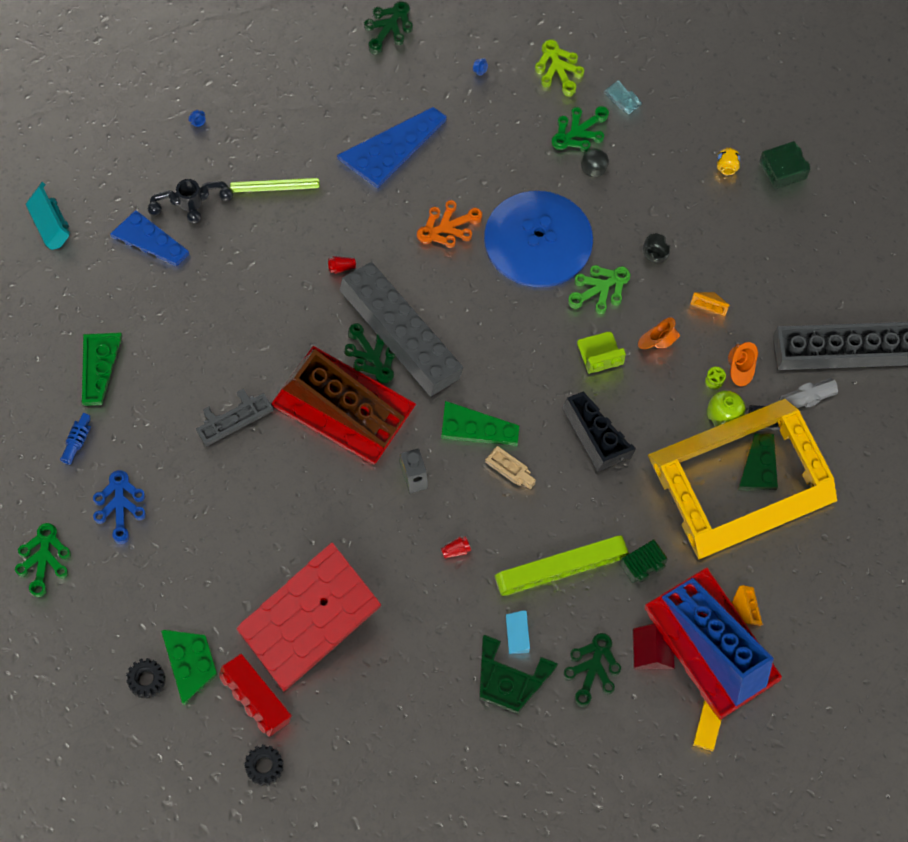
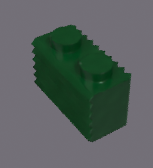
[620,539,668,583]

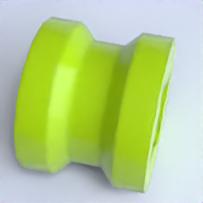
[705,367,726,390]

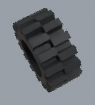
[126,658,166,699]
[244,745,283,786]

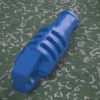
[60,413,91,465]

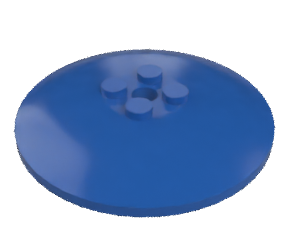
[484,191,593,287]

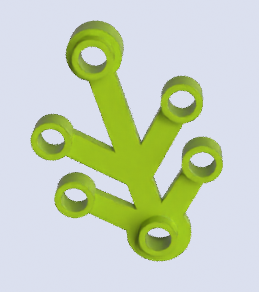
[535,39,584,96]

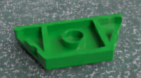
[161,630,217,705]

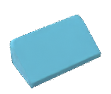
[506,610,530,654]

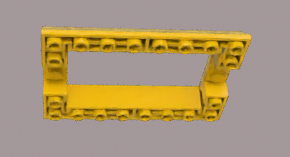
[648,399,837,560]

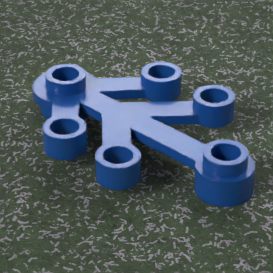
[93,470,146,544]

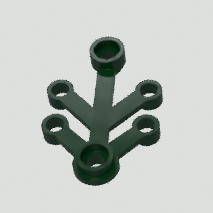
[364,1,413,54]
[344,323,396,384]
[563,633,621,707]

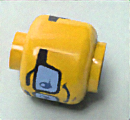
[717,147,740,175]

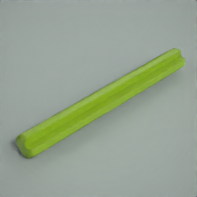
[230,178,320,193]

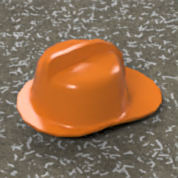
[638,317,680,349]
[728,342,758,387]

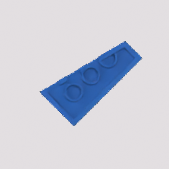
[110,210,189,267]

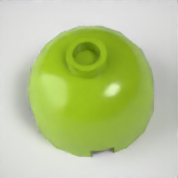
[706,390,746,427]

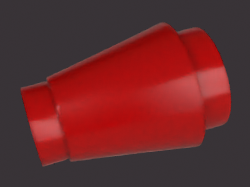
[328,256,356,274]
[441,536,472,559]

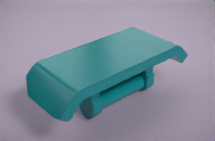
[26,182,70,250]

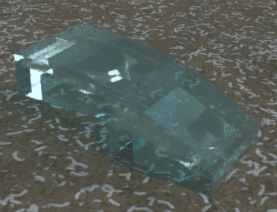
[604,80,643,114]

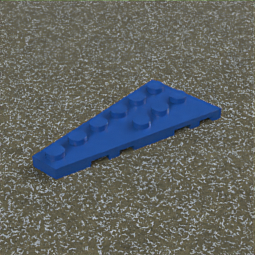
[337,107,447,189]

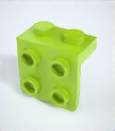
[577,332,626,374]

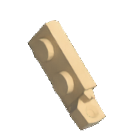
[485,446,536,490]

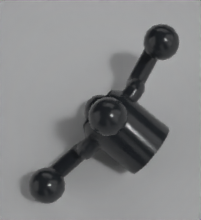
[148,179,233,224]

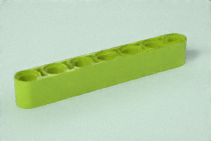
[494,536,629,596]

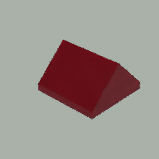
[633,623,675,670]

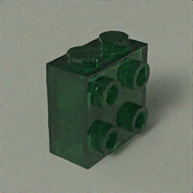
[759,141,810,189]

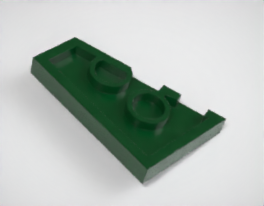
[738,434,778,490]

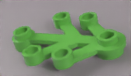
[568,265,631,314]

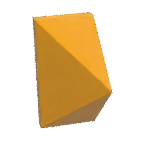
[691,292,729,316]
[732,585,763,626]

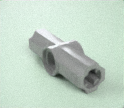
[779,378,838,408]

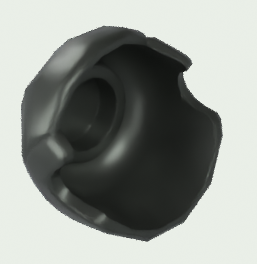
[581,148,609,177]
[643,233,670,263]

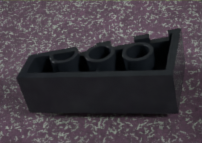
[562,391,636,472]

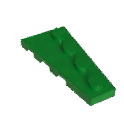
[82,333,122,406]

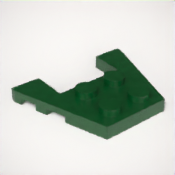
[479,635,558,714]

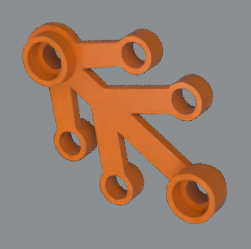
[417,200,482,248]

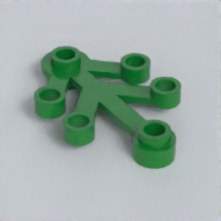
[551,106,609,152]
[15,523,71,597]

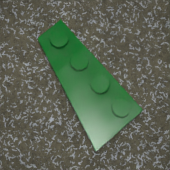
[441,401,519,446]

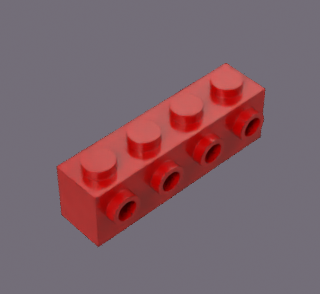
[219,653,292,737]

